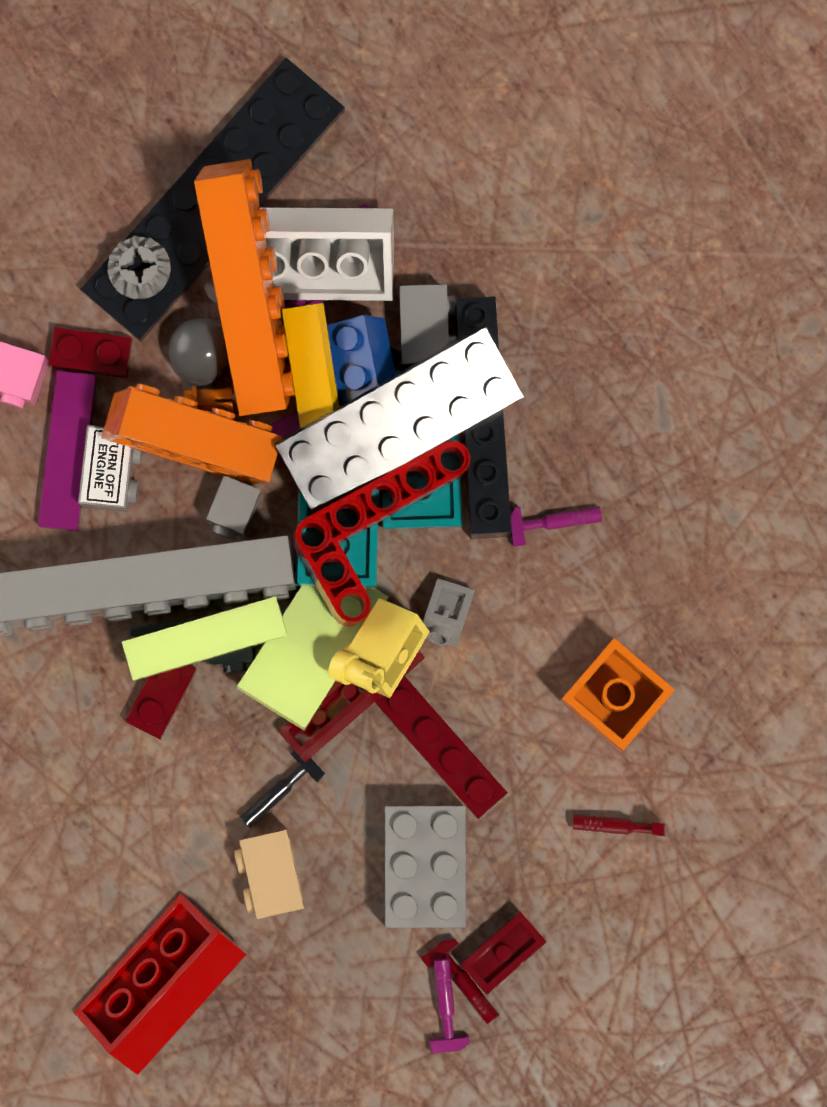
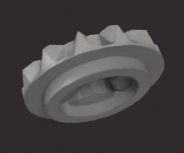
[107,236,171,299]

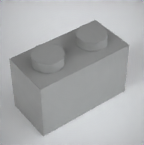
[400,284,456,370]

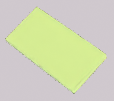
[237,586,389,730]

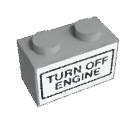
[78,425,143,513]

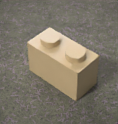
[234,830,305,919]

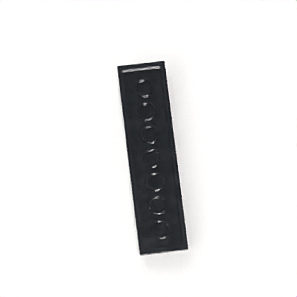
[80,58,345,343]

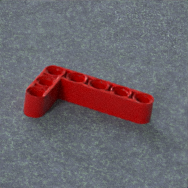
[293,441,470,627]

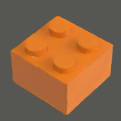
[560,638,675,752]

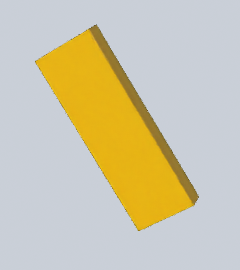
[282,303,339,428]

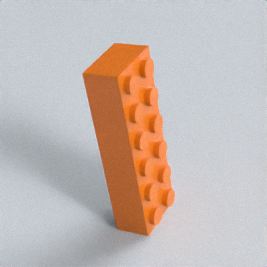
[194,159,295,416]

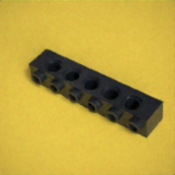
[455,296,512,539]

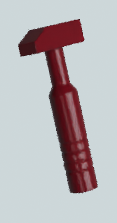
[573,814,667,837]
[421,939,499,1024]

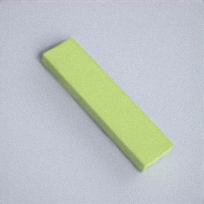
[122,596,288,681]

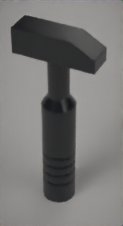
[240,750,326,828]

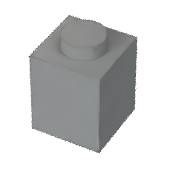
[206,476,263,541]

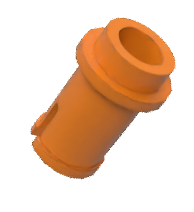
[184,386,233,413]

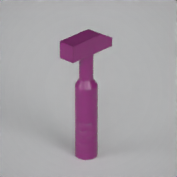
[511,506,602,547]
[430,958,470,1054]

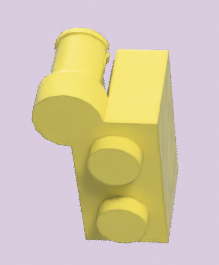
[329,598,430,698]

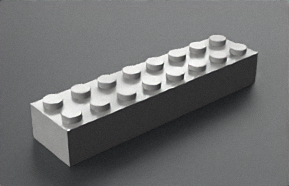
[0,536,297,636]

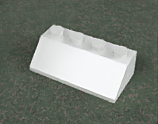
[260,208,394,301]

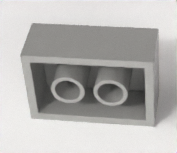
[385,806,466,928]

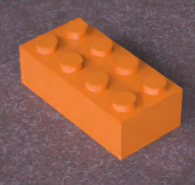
[101,384,283,485]

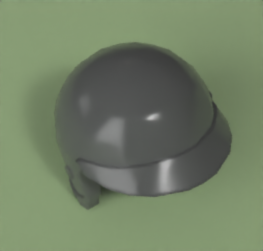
[169,317,231,386]

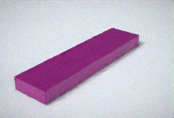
[38,371,97,532]

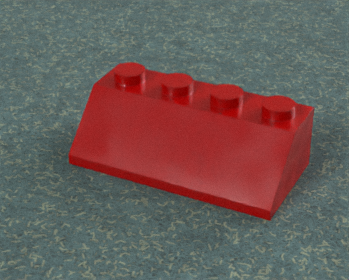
[73,893,247,1075]

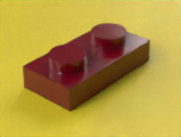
[48,327,133,378]
[125,665,197,740]
[460,911,547,995]

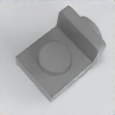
[423,578,475,647]

